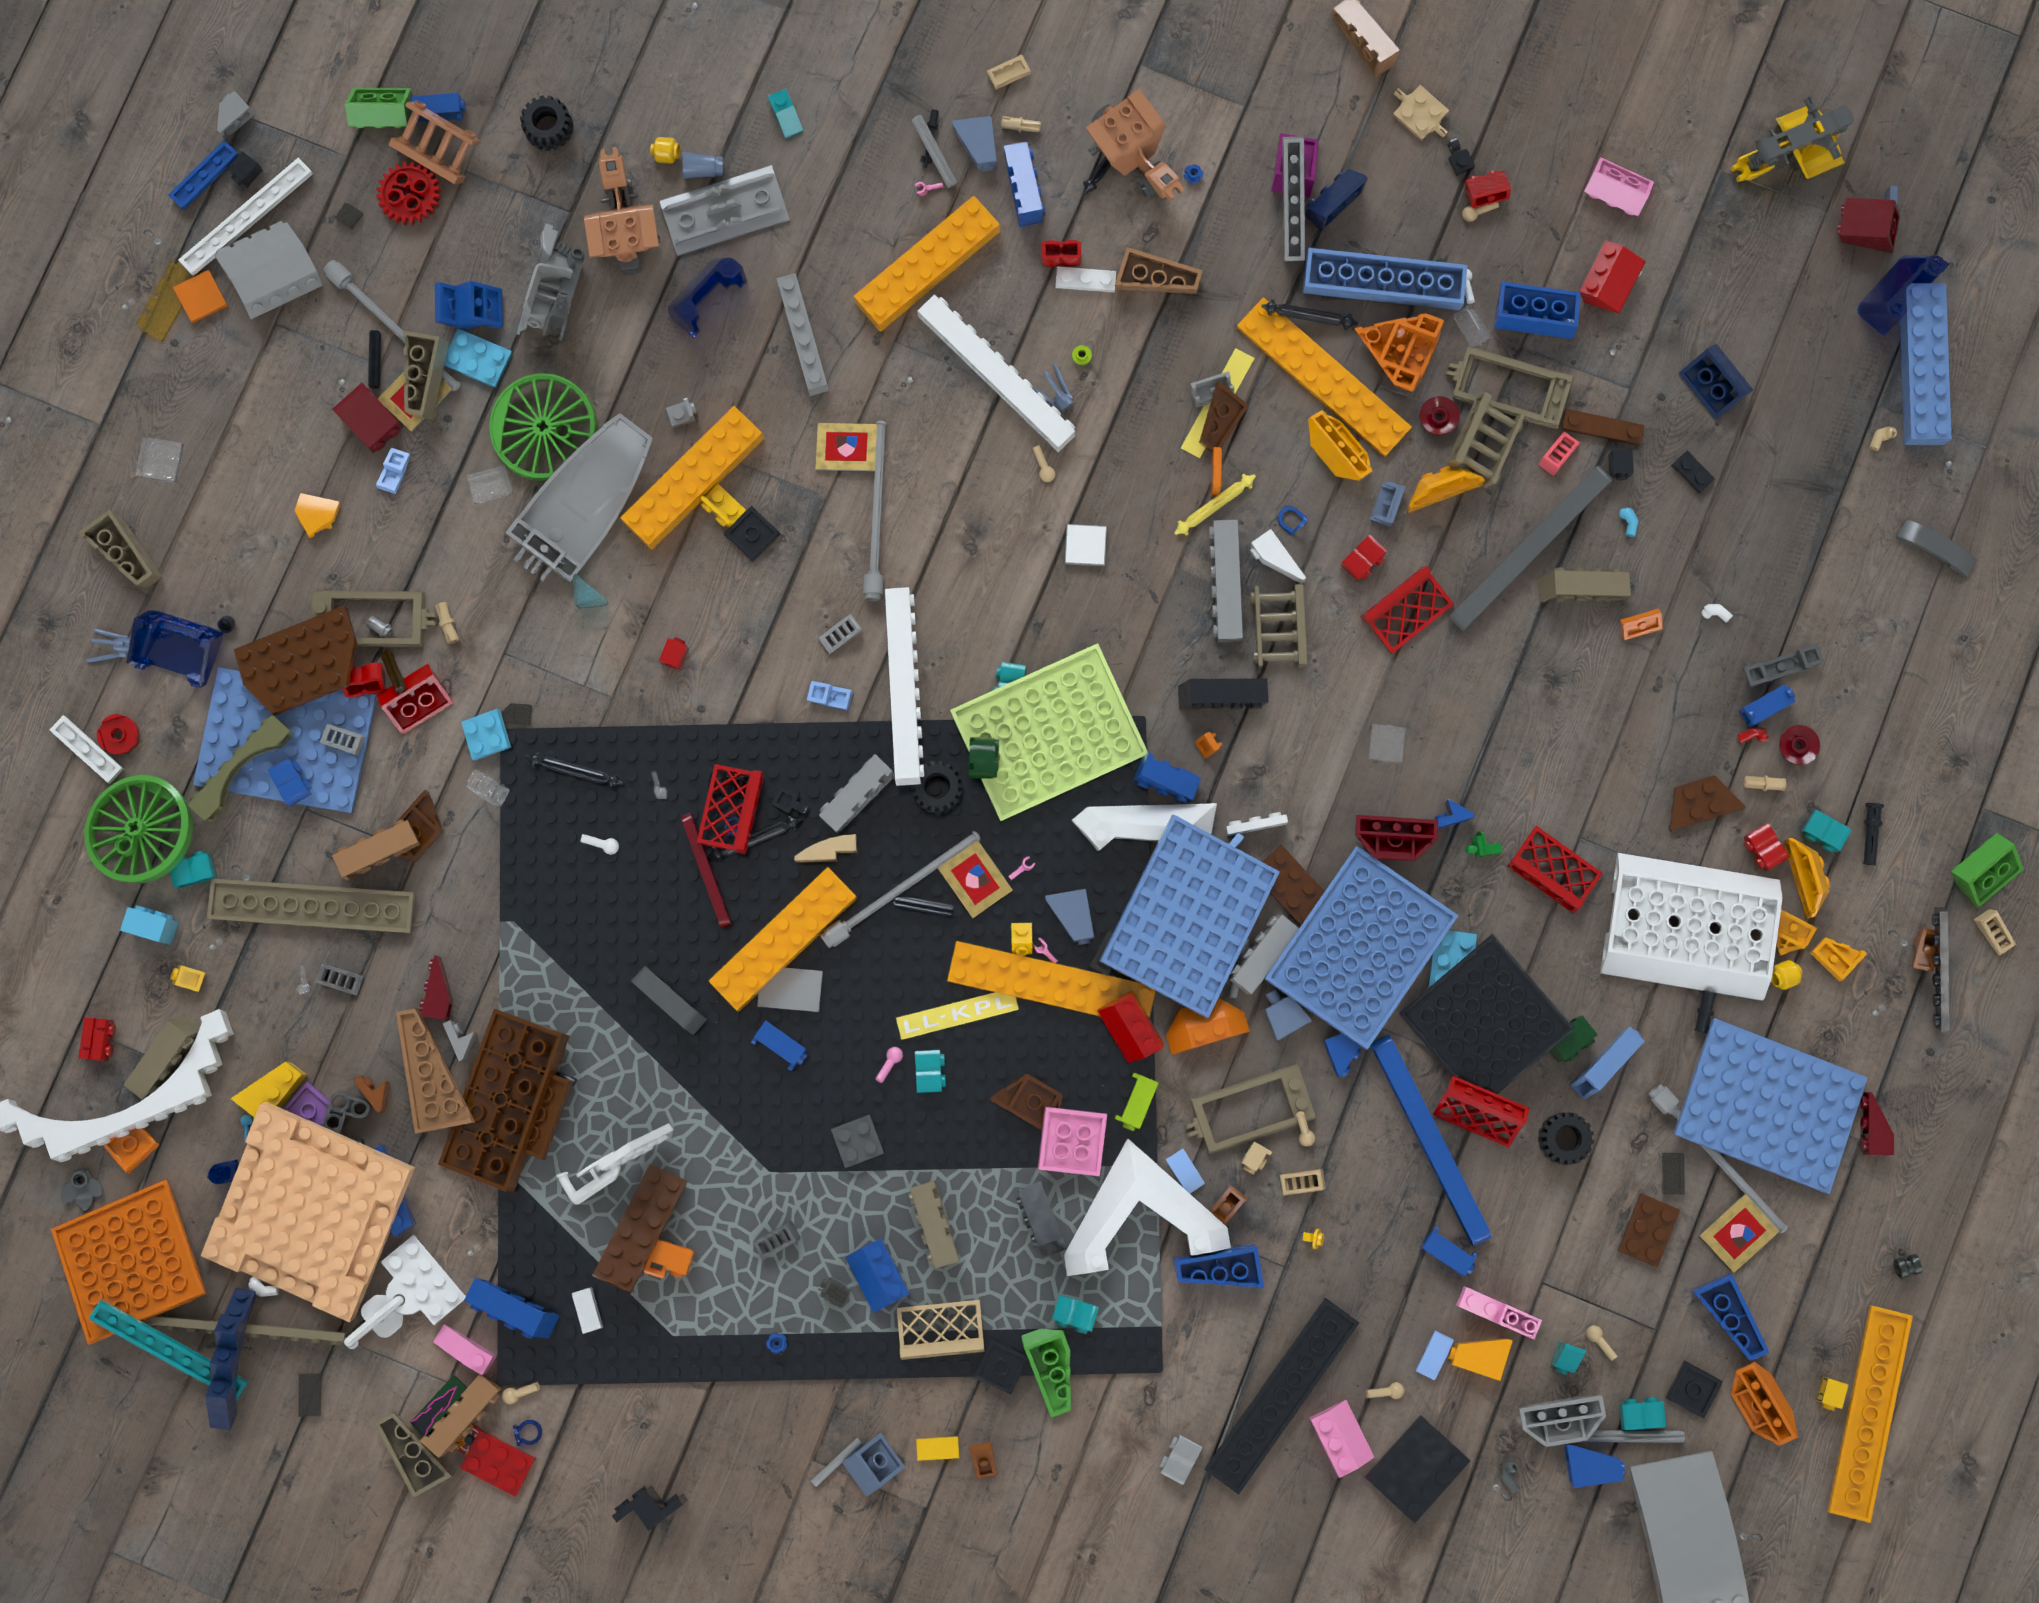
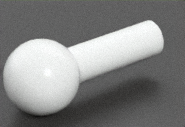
[1465,269,1475,304]
[580,834,619,855]

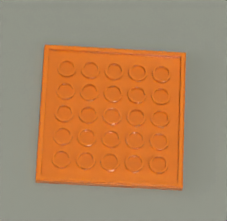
[51,1179,207,1345]

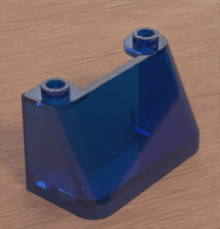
[1857,255,1950,336]
[668,258,747,338]
[126,610,224,688]

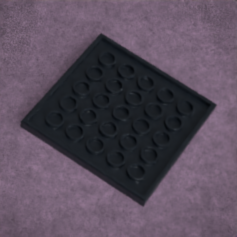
[1399,934,1575,1094]

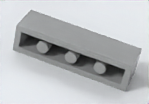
[1228,915,1299,994]

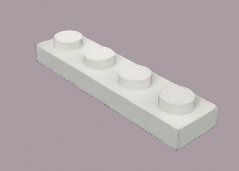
[50,715,124,784]

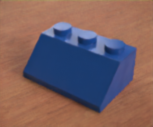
[845,1238,910,1313]

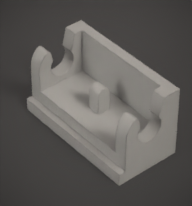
[1190,371,1234,408]

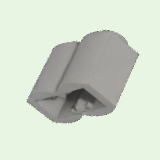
[1158,1434,1202,1485]

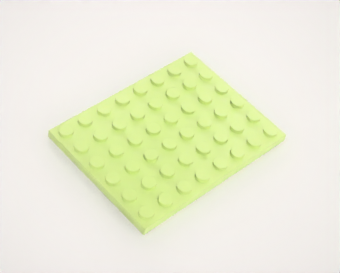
[950,643,1148,821]

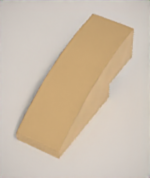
[795,834,857,863]

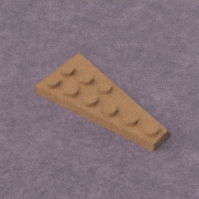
[396,1008,475,1134]

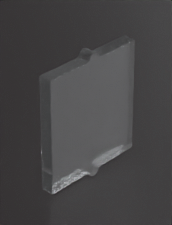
[1368,724,1406,763]

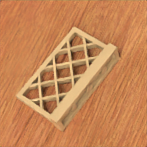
[897,1300,985,1360]

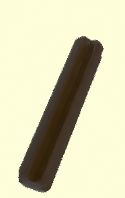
[381,649,407,694]

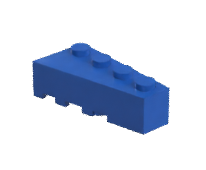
[1173,1243,1264,1288]

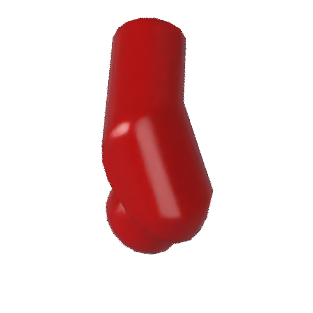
[1737,728,1769,744]

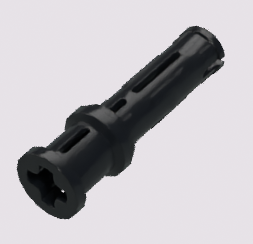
[1863,803,1884,865]

